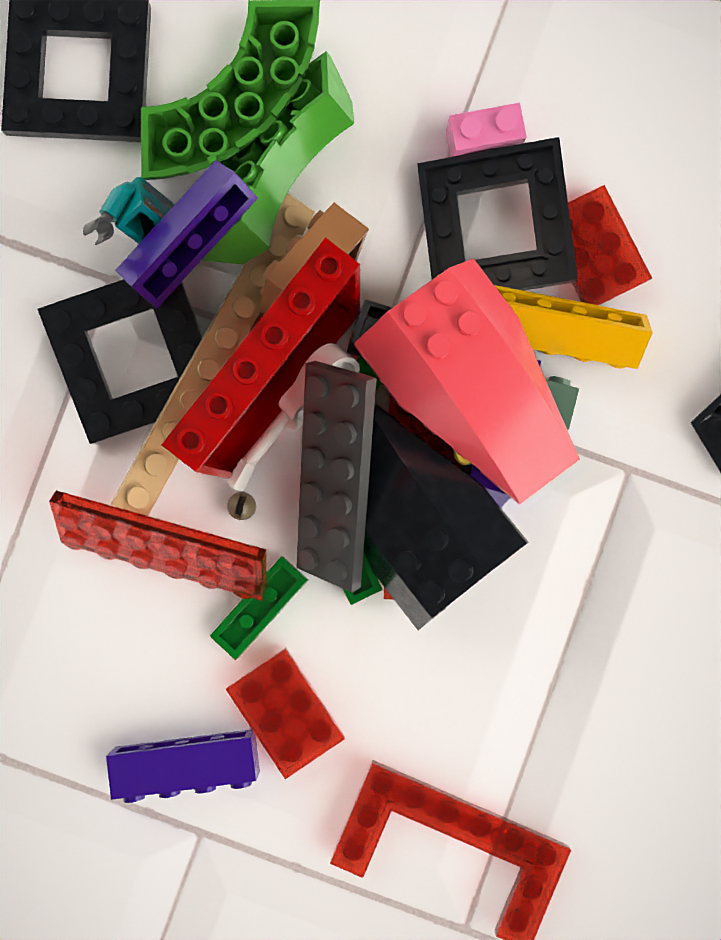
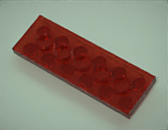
[49,490,267,601]

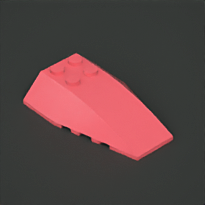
[354,258,580,504]

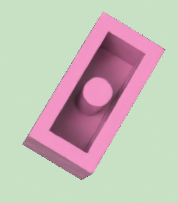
[446,102,527,157]

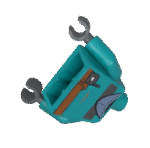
[83,177,174,245]

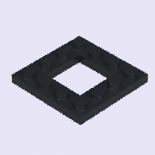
[1,0,151,142]
[417,137,578,291]
[37,279,203,444]

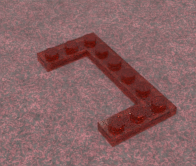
[330,760,571,940]

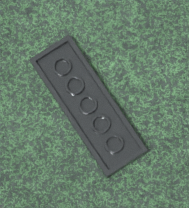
[296,361,376,592]

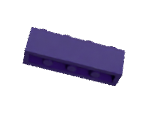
[115,160,258,309]
[106,729,260,803]

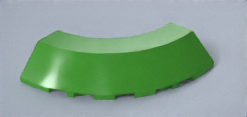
[141,0,320,180]
[201,51,354,264]

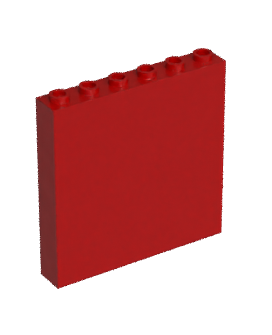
[161,237,360,479]

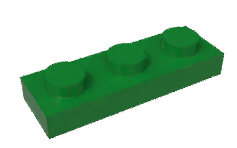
[210,556,309,660]

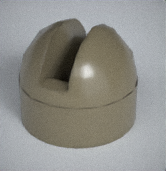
[227,492,257,520]

